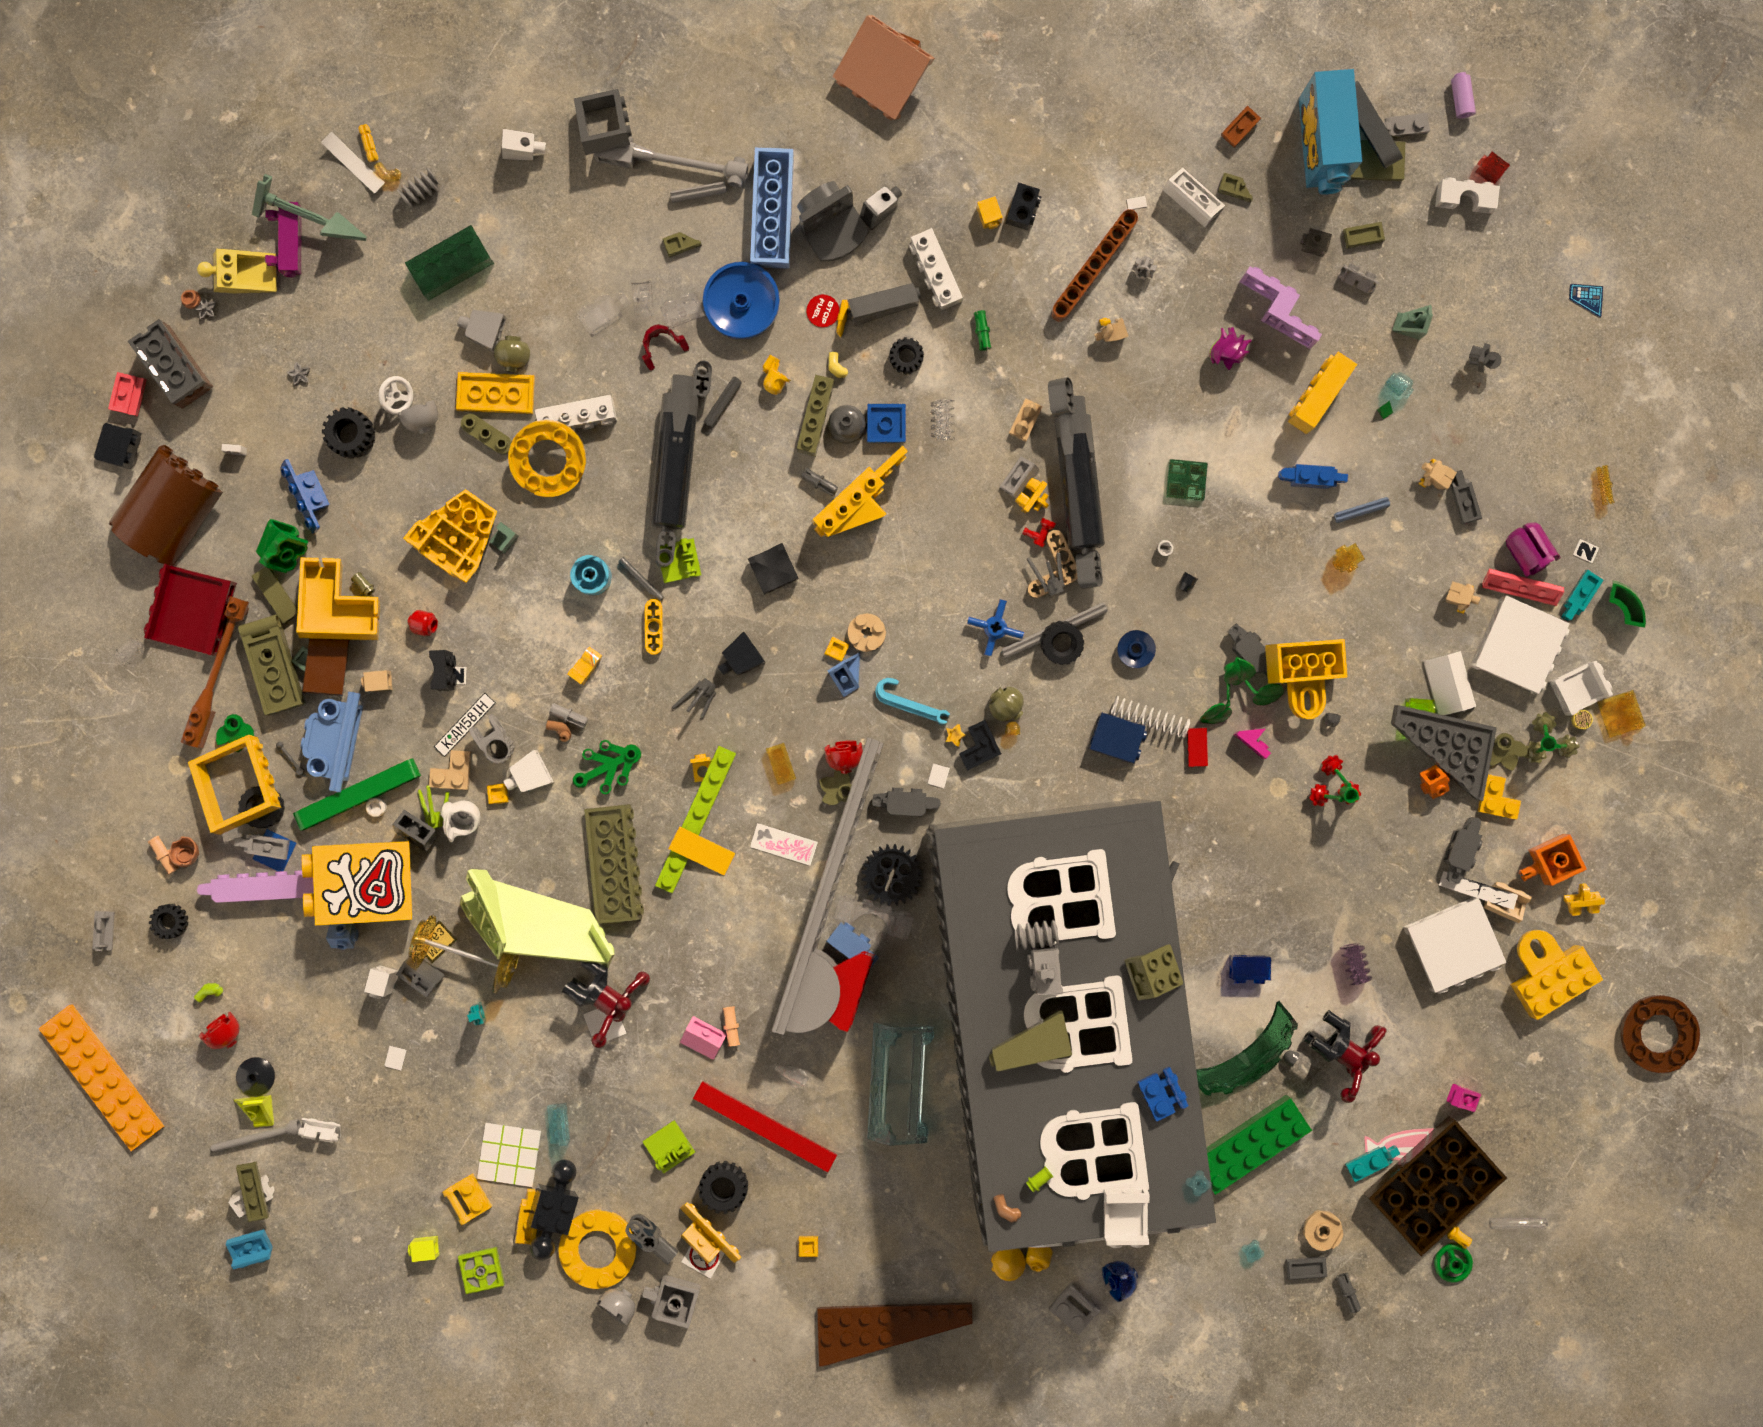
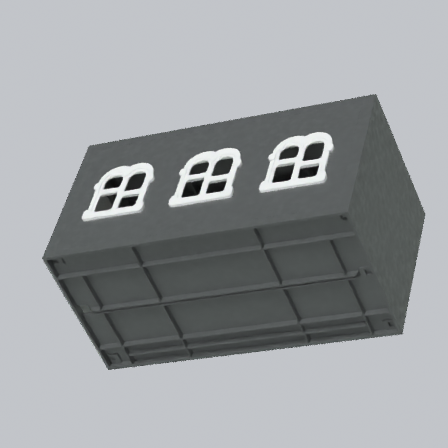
[926,799,1216,1252]

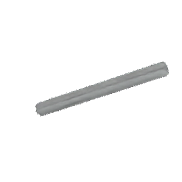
[1002,603,1108,658]

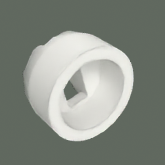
[1157,540,1173,556]

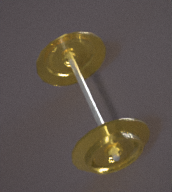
[409,914,519,994]

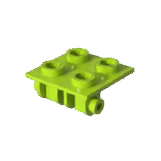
[659,538,701,583]
[642,1120,695,1174]

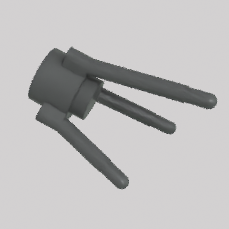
[1027,553,1065,596]
[672,678,717,718]

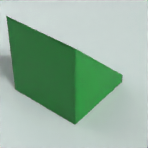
[1377,401,1393,419]

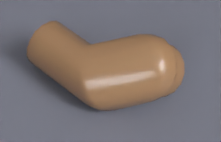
[546,720,571,742]
[993,1194,1021,1222]

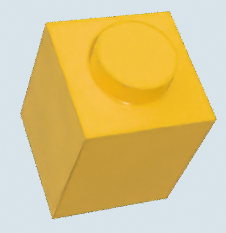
[976,196,1003,229]

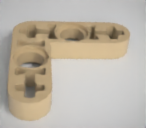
[1027,530,1078,598]

